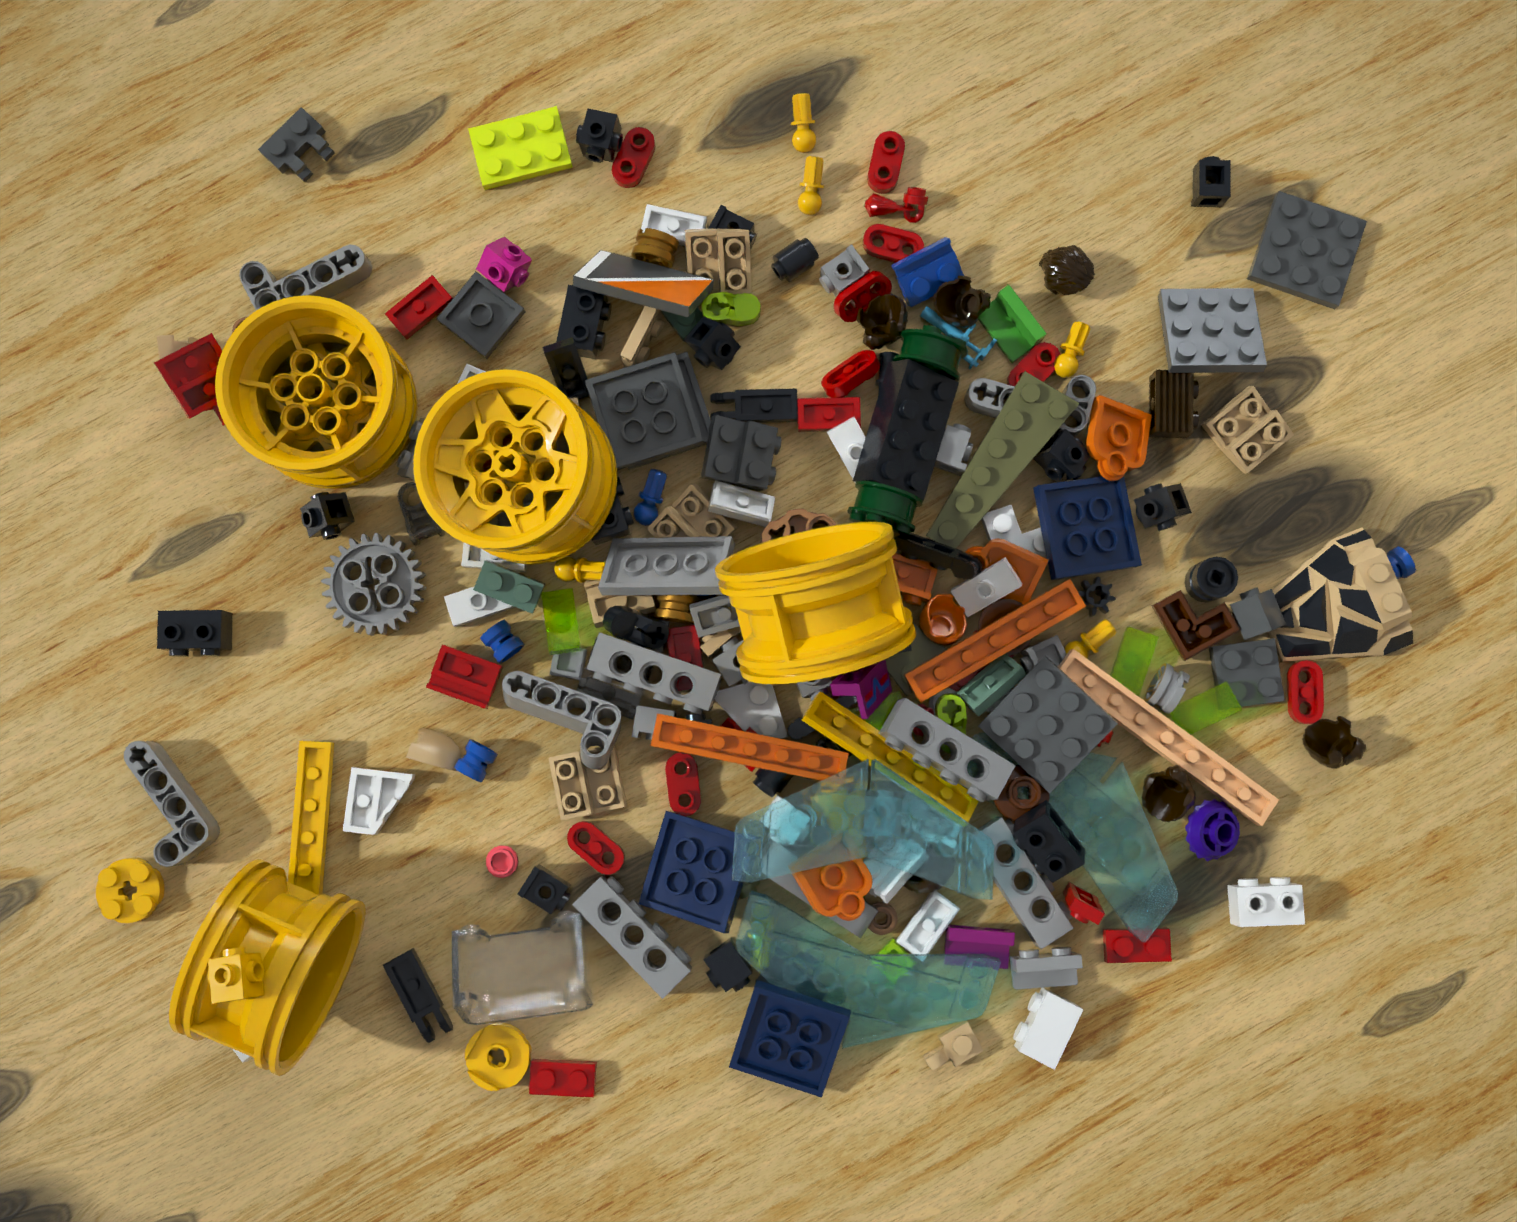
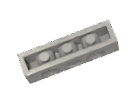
[587,632,723,715]
[878,698,1015,802]
[966,816,1074,949]
[572,875,692,999]

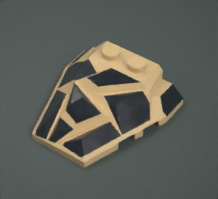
[1268,527,1413,662]

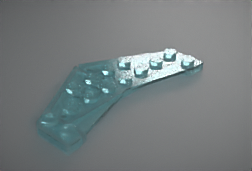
[960,733,1178,943]
[732,759,994,900]
[736,890,1001,1049]

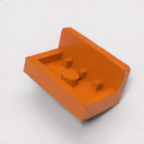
[892,553,938,606]

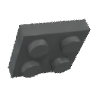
[437,271,526,359]
[1209,638,1285,710]

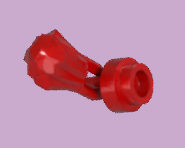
[864,187,928,223]

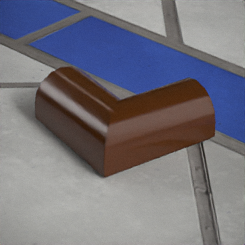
[1152,590,1240,661]

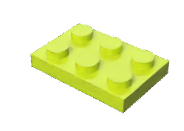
[468,106,573,190]

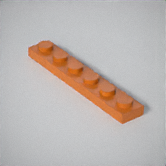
[903,579,1086,703]
[650,713,849,785]

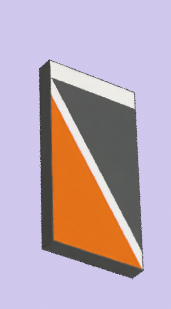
[573,250,714,317]

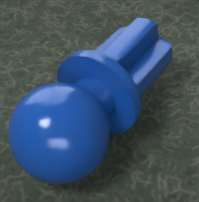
[634,469,667,526]

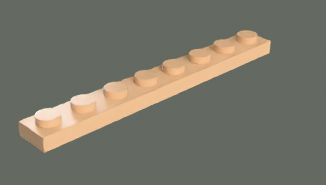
[1058,649,1279,826]

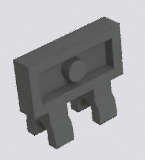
[258,107,335,182]

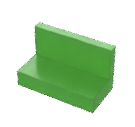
[978,285,1047,363]

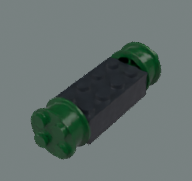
[847,325,968,536]

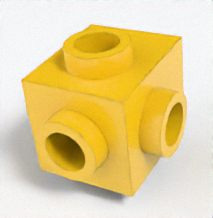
[207,947,264,1004]

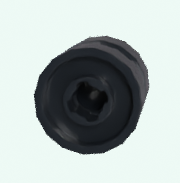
[1184,556,1238,603]

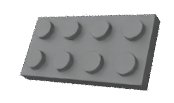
[598,536,735,595]

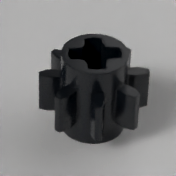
[1078,577,1116,617]

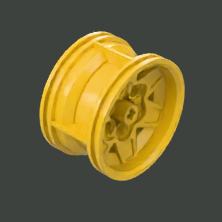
[215,295,418,489]
[413,369,617,565]
[715,522,916,684]
[169,859,366,1076]

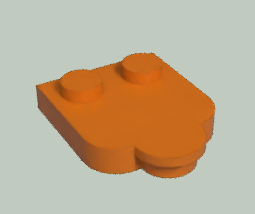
[1086,395,1152,481]
[965,538,1049,605]
[787,830,872,921]

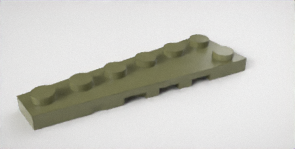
[926,371,1079,548]

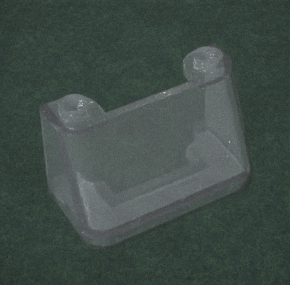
[452,911,593,1025]

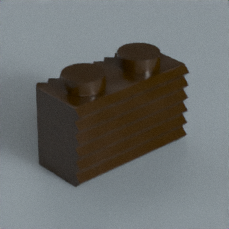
[1149,369,1199,438]

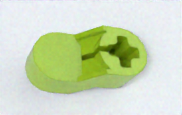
[702,292,761,327]
[935,693,967,753]

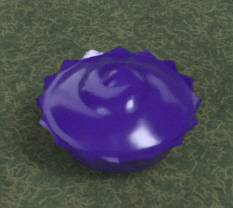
[1185,798,1240,861]

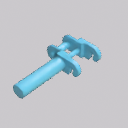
[920,306,997,369]

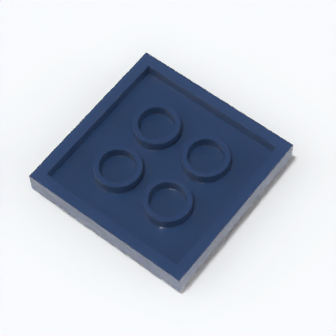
[1033,476,1142,581]
[638,811,756,933]
[729,980,851,1098]

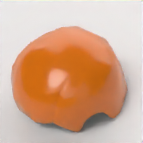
[919,594,967,645]

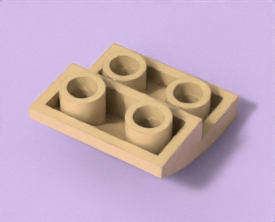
[685,229,752,294]
[1201,386,1294,474]
[647,483,738,538]
[548,746,627,821]

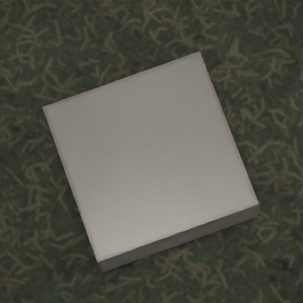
[550,643,587,681]

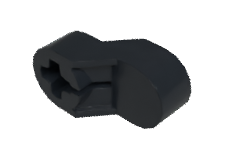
[603,606,669,649]

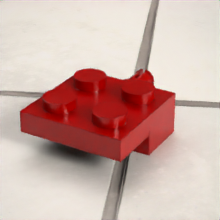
[154,333,225,426]

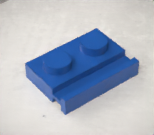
[891,237,964,307]

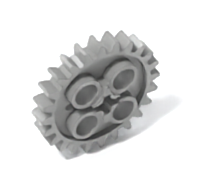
[321,533,427,636]

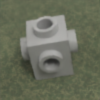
[712,637,749,687]

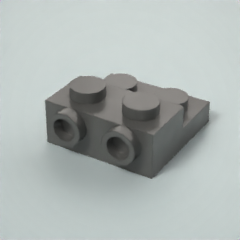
[701,415,782,491]

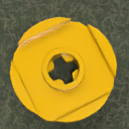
[96,858,165,923]
[465,1022,531,1091]

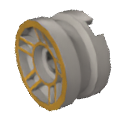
[1144,663,1190,714]

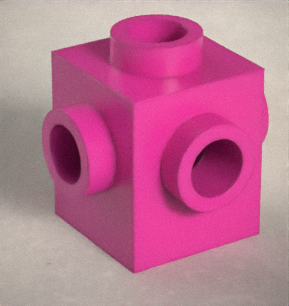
[476,236,532,292]

